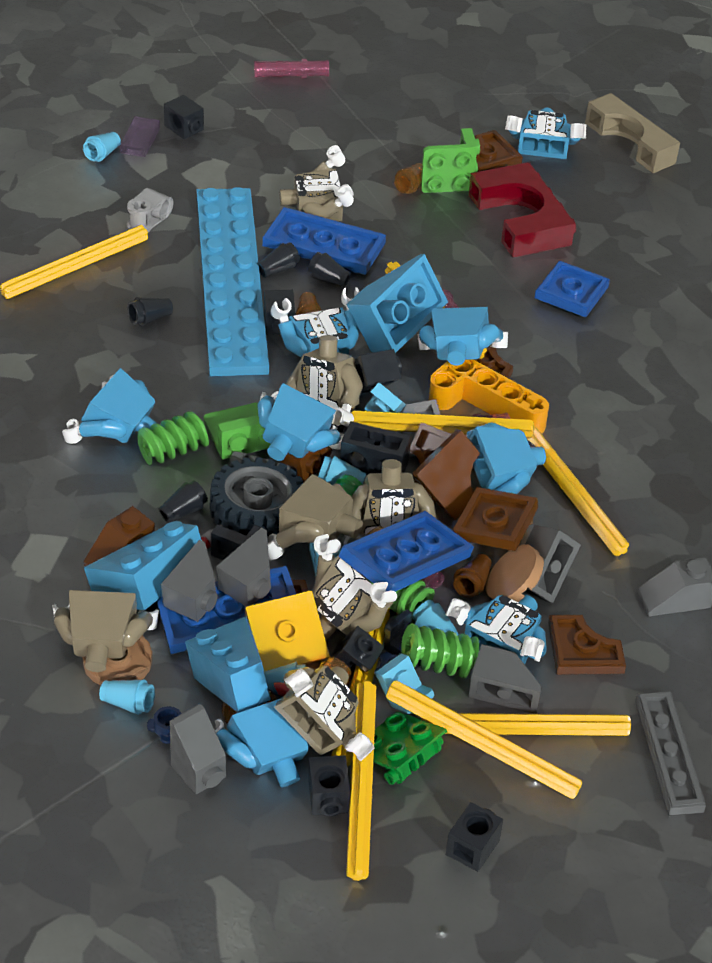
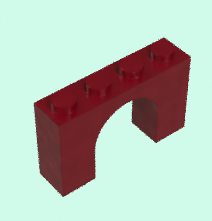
[469,162,576,258]

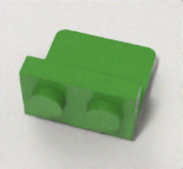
[421,128,480,193]
[204,403,271,459]

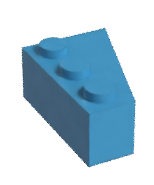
[84,521,202,610]
[185,616,271,713]

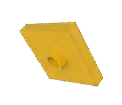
[245,590,330,671]

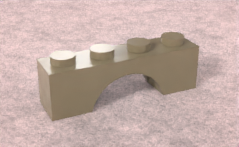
[585,93,680,173]

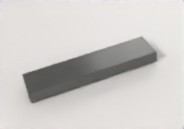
[635,691,706,815]

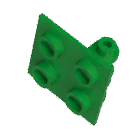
[373,711,447,785]

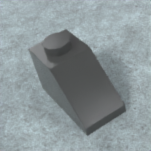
[525,525,581,604]
[216,527,271,607]
[161,540,218,622]
[637,557,712,617]
[469,644,542,714]
[170,704,226,794]

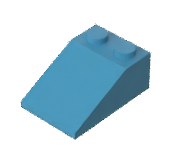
[346,254,448,353]

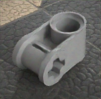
[127,188,173,233]

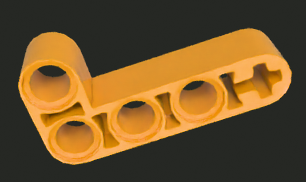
[428,360,549,434]

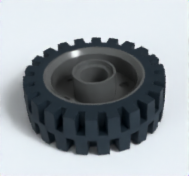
[210,457,303,536]

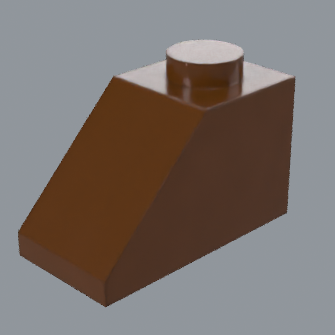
[84,506,155,567]

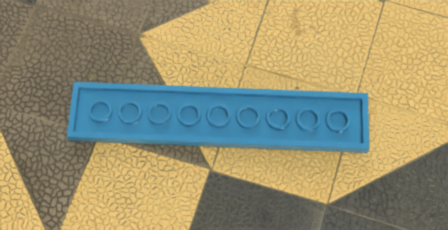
[197,187,269,376]

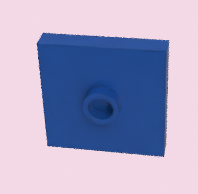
[534,261,610,317]

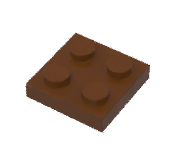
[453,487,538,551]

